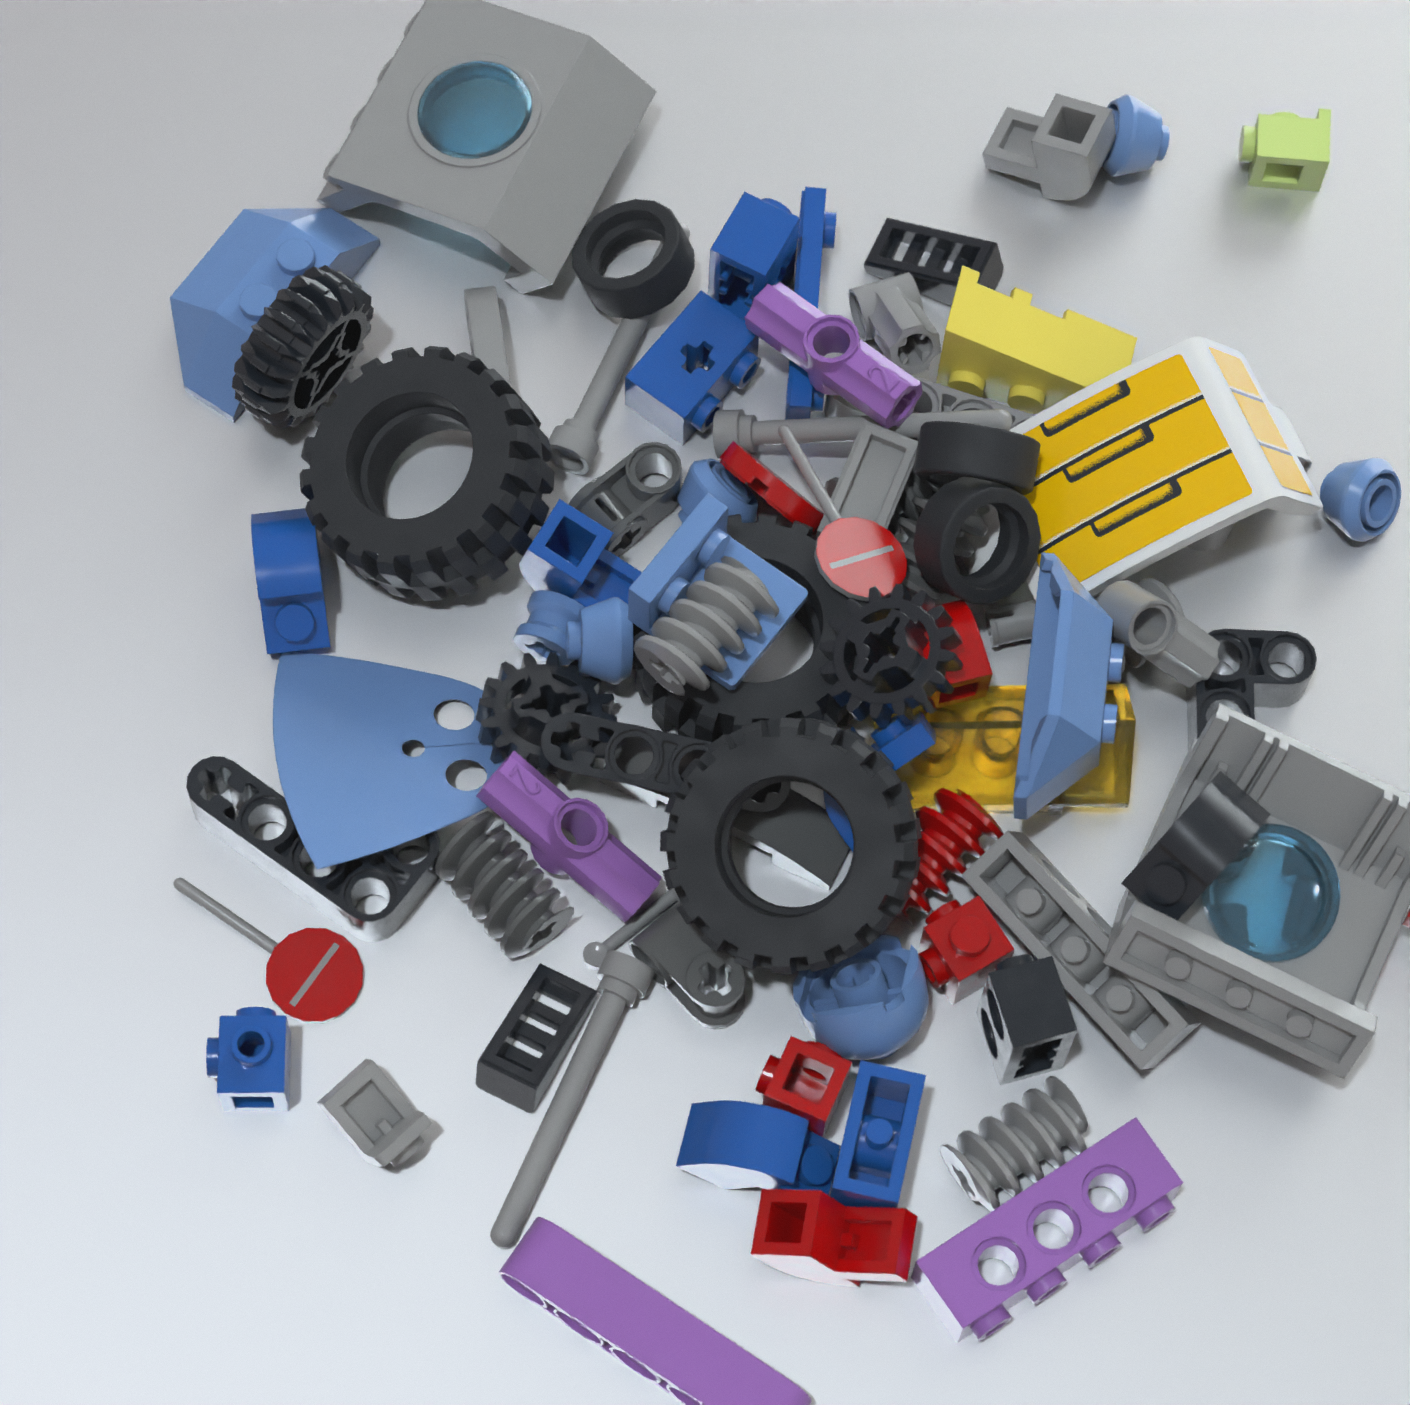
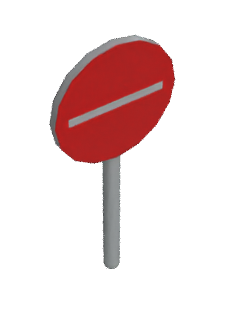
[778,425,907,601]
[173,878,363,1023]

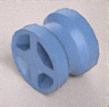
[513,590,585,666]

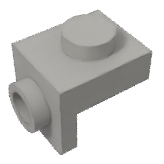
[317,1059,432,1168]

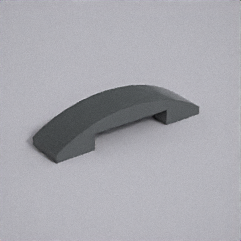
[599,724,850,890]

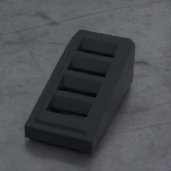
[863,218,1003,306]
[475,963,598,1113]

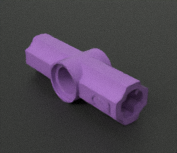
[745,282,922,429]
[476,751,662,923]

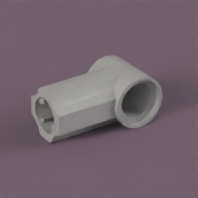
[848,272,941,375]
[1097,580,1220,688]

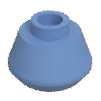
[1102,94,1170,177]
[677,458,758,523]
[1320,458,1401,542]
[566,597,633,684]

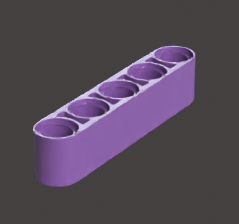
[498,1217,812,1405]

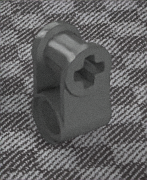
[569,442,683,557]
[629,901,746,1029]

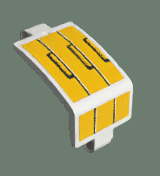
[961,336,1323,601]

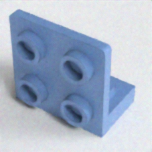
[628,493,808,690]

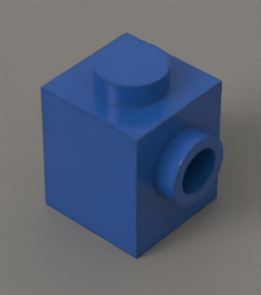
[206,1007,291,1111]

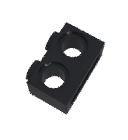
[976,954,1077,1085]

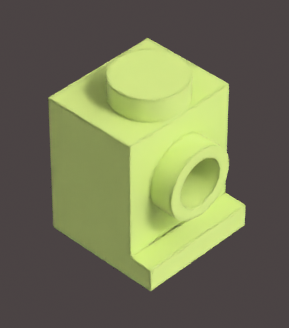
[1238,108,1331,192]

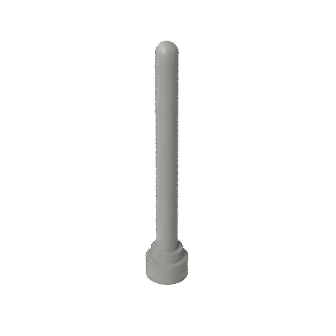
[549,222,690,474]
[713,409,1013,460]
[490,950,655,1248]

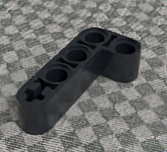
[1187,629,1317,884]
[186,756,441,942]

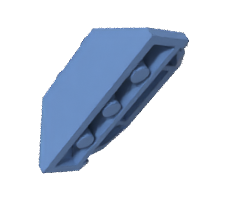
[170,208,380,423]
[1013,552,1124,820]

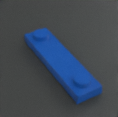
[785,187,836,420]

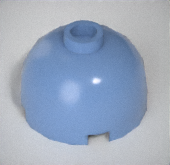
[793,935,929,1060]

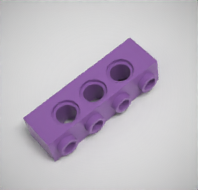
[911,1117,1183,1343]

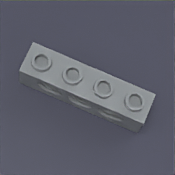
[961,830,1201,1070]

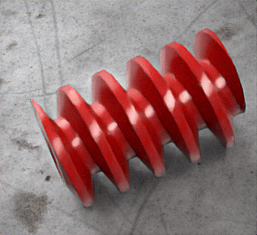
[897,788,1004,927]

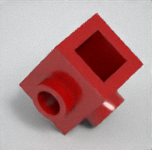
[918,896,1015,1005]
[755,1036,852,1137]

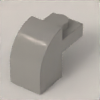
[982,94,1116,200]

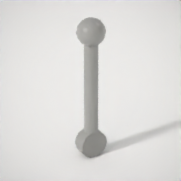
[583,888,680,970]

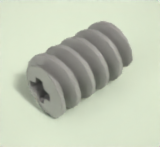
[634,556,779,696]
[940,1076,1088,1212]

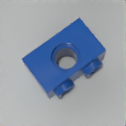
[830,1060,926,1208]

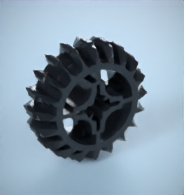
[232,265,374,430]

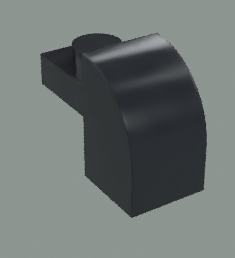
[1121,771,1271,921]

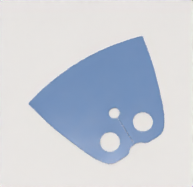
[273,652,504,870]

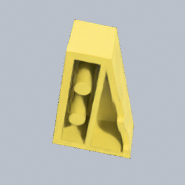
[936,265,1137,414]

